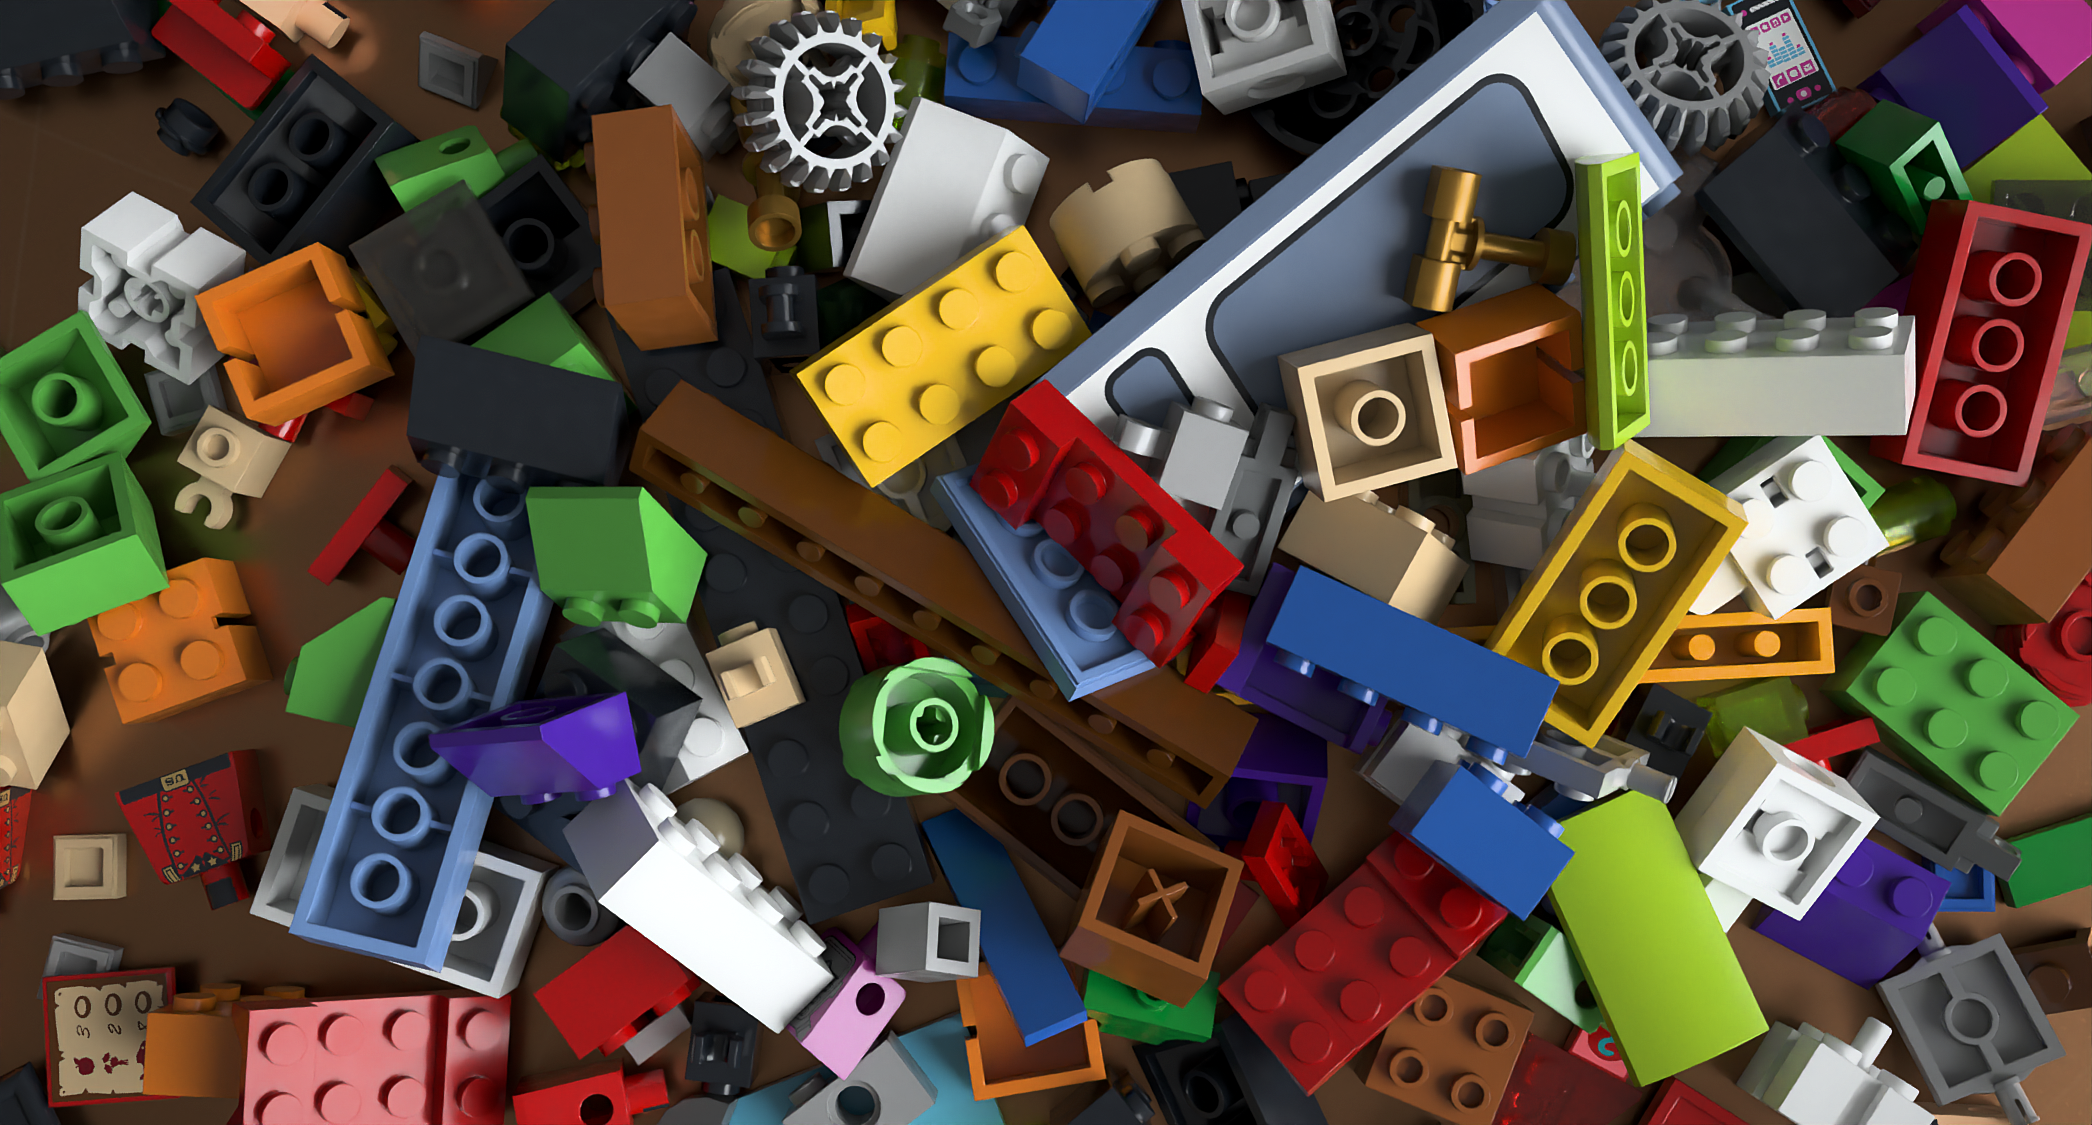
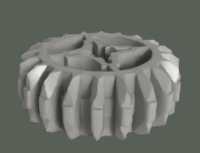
[1598,0,1771,158]
[731,10,909,193]

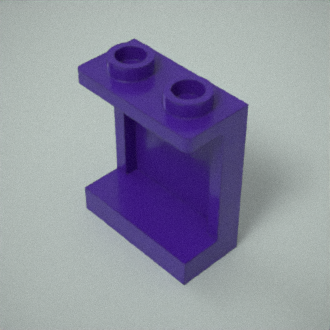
[1215,562,1392,755]

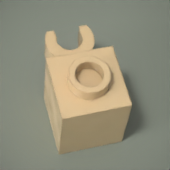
[175,405,292,530]
[705,621,806,729]

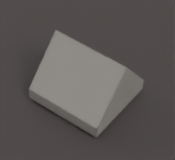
[418,31,498,109]

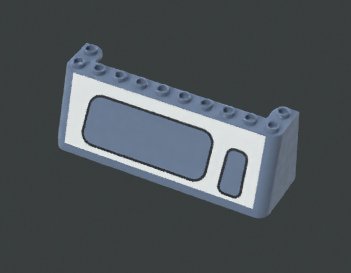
[1022,0,1683,527]

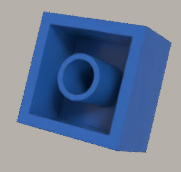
[1388,758,1575,921]

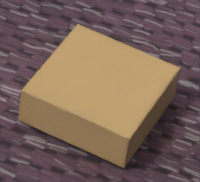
[53,833,127,900]

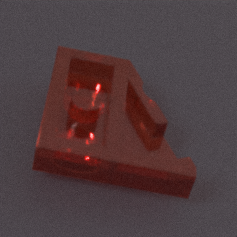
[1492,1031,1643,1125]

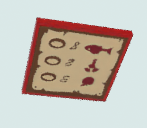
[42,967,181,1108]

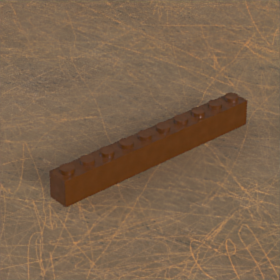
[629,379,1259,810]

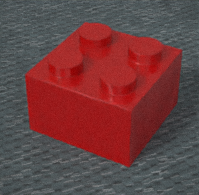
[533,924,702,1060]

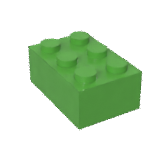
[1819,591,2080,817]

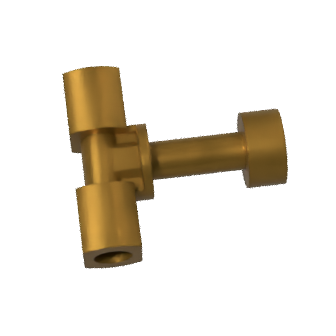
[730,95,802,252]
[1403,164,1577,312]

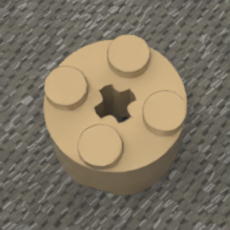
[1050,159,1207,308]

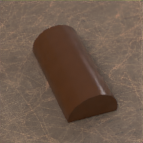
[938,694,1220,903]

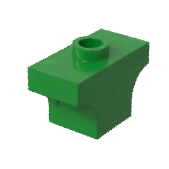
[1080,967,1221,1045]

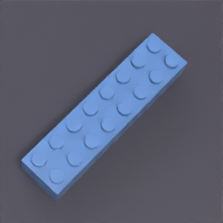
[288,473,554,973]

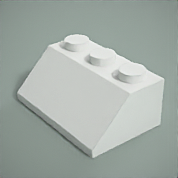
[843,97,1050,303]
[559,611,752,796]

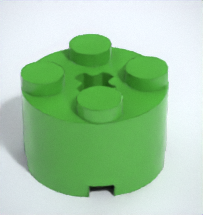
[839,657,994,797]

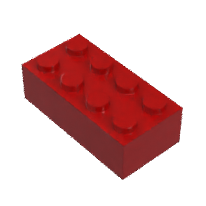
[1868,199,2092,488]

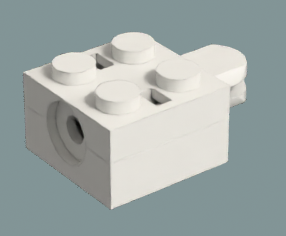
[1181,0,1347,115]
[1689,436,1890,620]
[1674,726,1880,933]

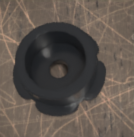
[155,98,219,157]

